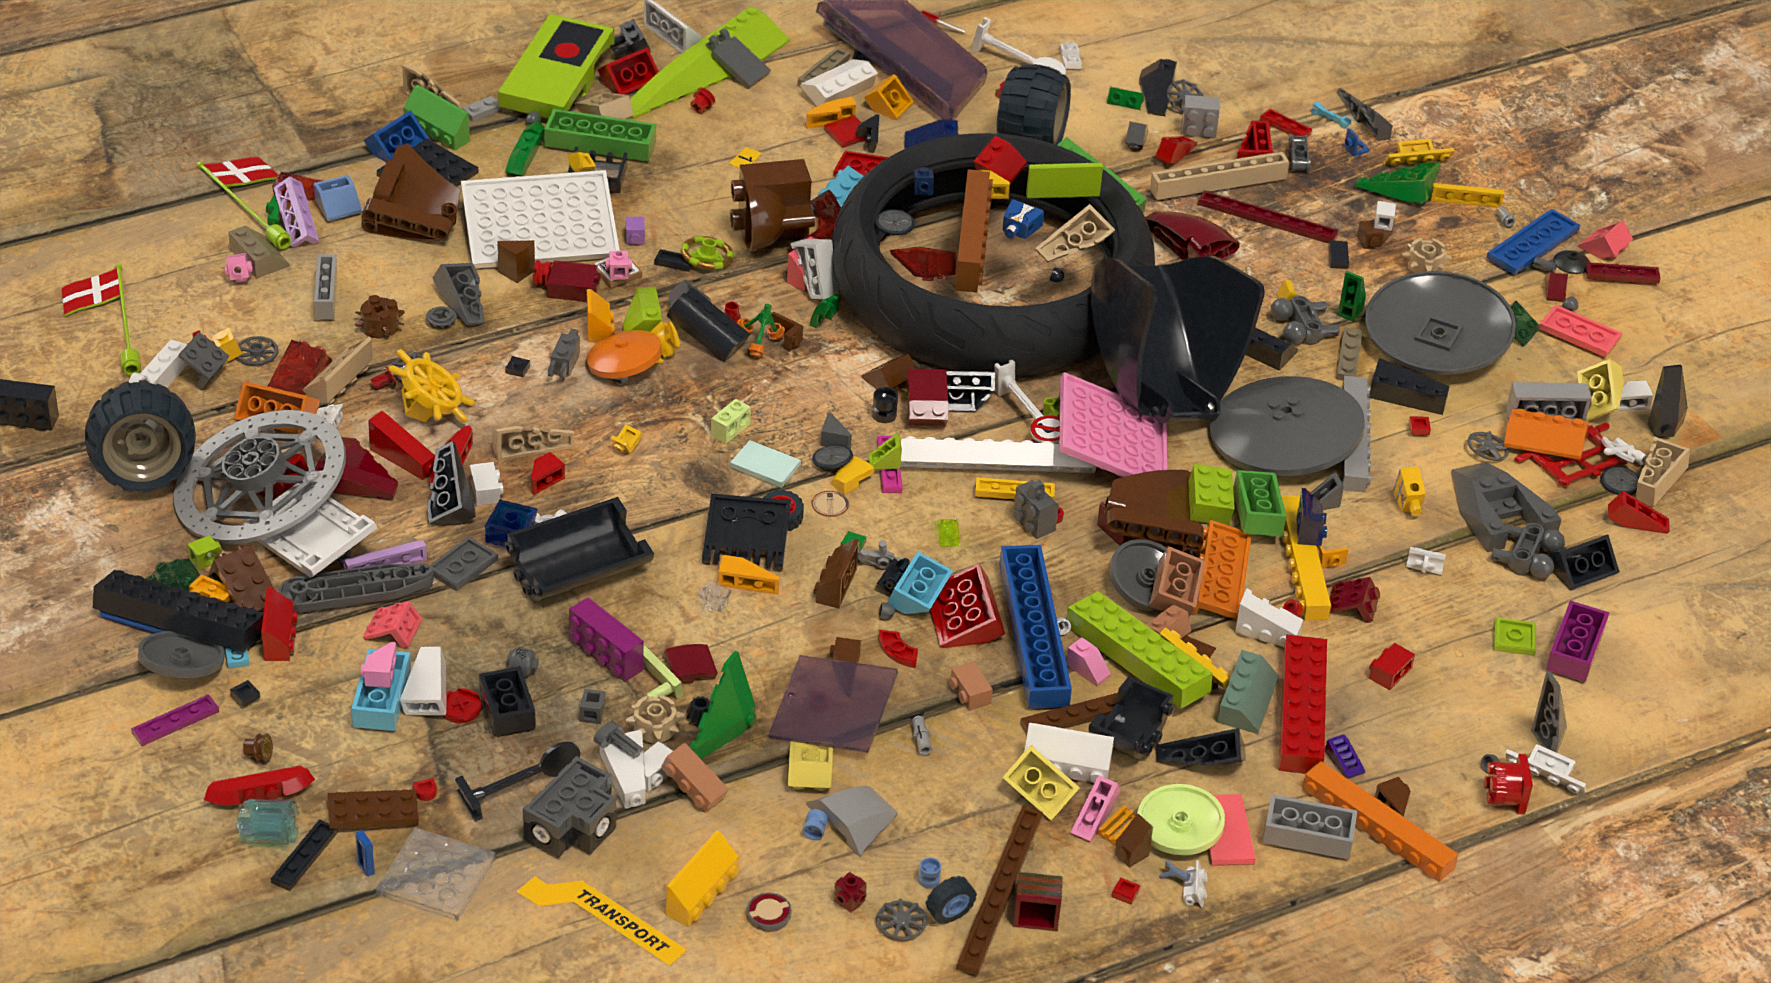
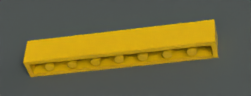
[1281,496,1331,621]

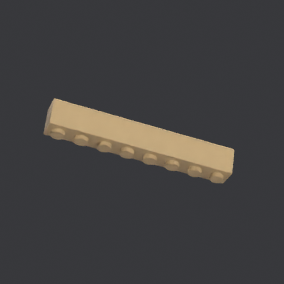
[1150,152,1289,200]

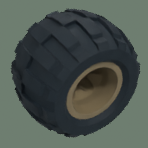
[997,64,1071,145]

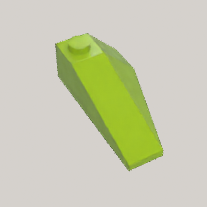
[623,287,662,332]

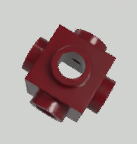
[834,872,867,913]

